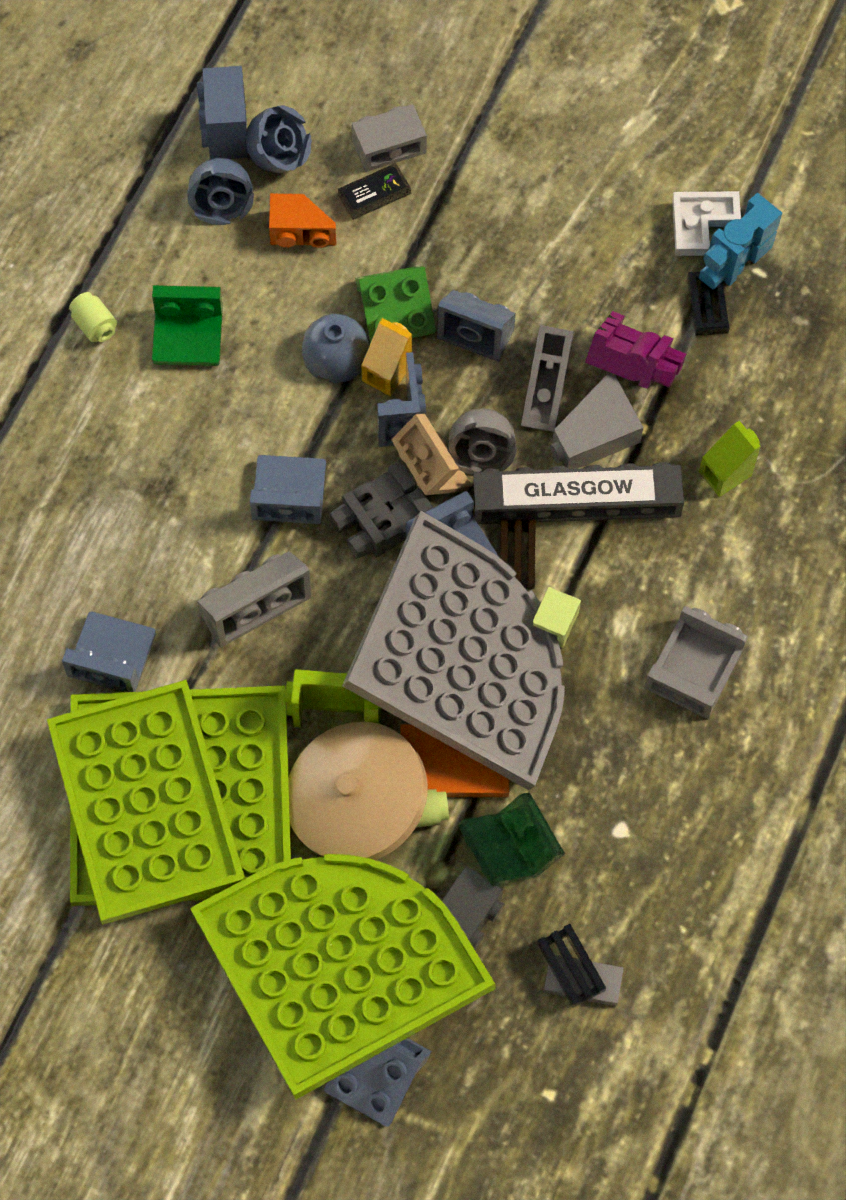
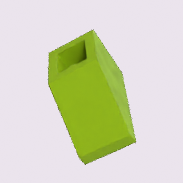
[699,420,761,497]

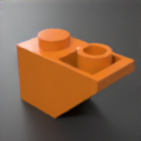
[269,193,336,248]

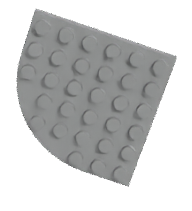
[342,511,565,790]

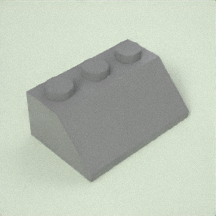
[197,551,312,648]

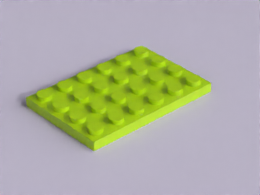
[47,679,245,925]

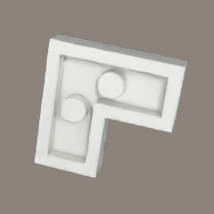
[672,191,741,256]

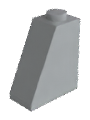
[550,373,643,469]

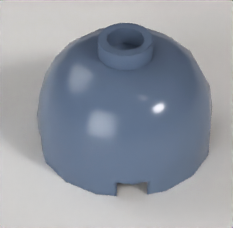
[245,105,312,173]
[187,158,254,225]
[302,313,369,383]

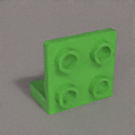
[355,266,436,343]

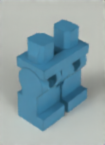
[699,193,782,289]

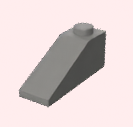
[521,325,575,432]

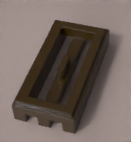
[500,519,536,589]

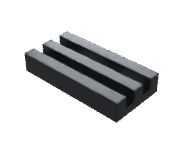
[687,272,730,336]
[537,924,606,1008]

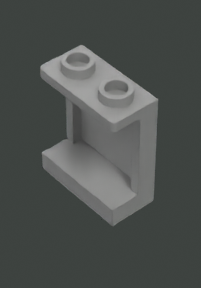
[644,606,748,719]

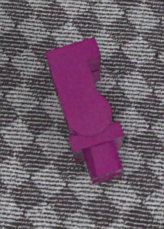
[585,311,687,389]

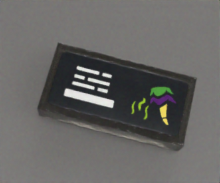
[338,163,411,220]

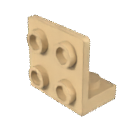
[391,414,472,495]

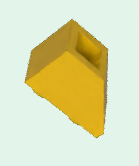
[361,318,412,397]

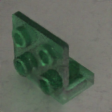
[458,792,565,886]

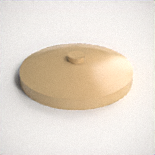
[288,721,428,860]

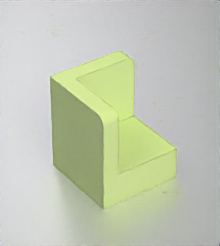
[533,587,581,648]

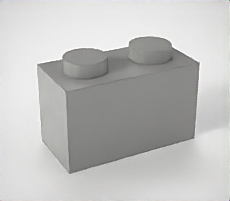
[352,104,427,172]

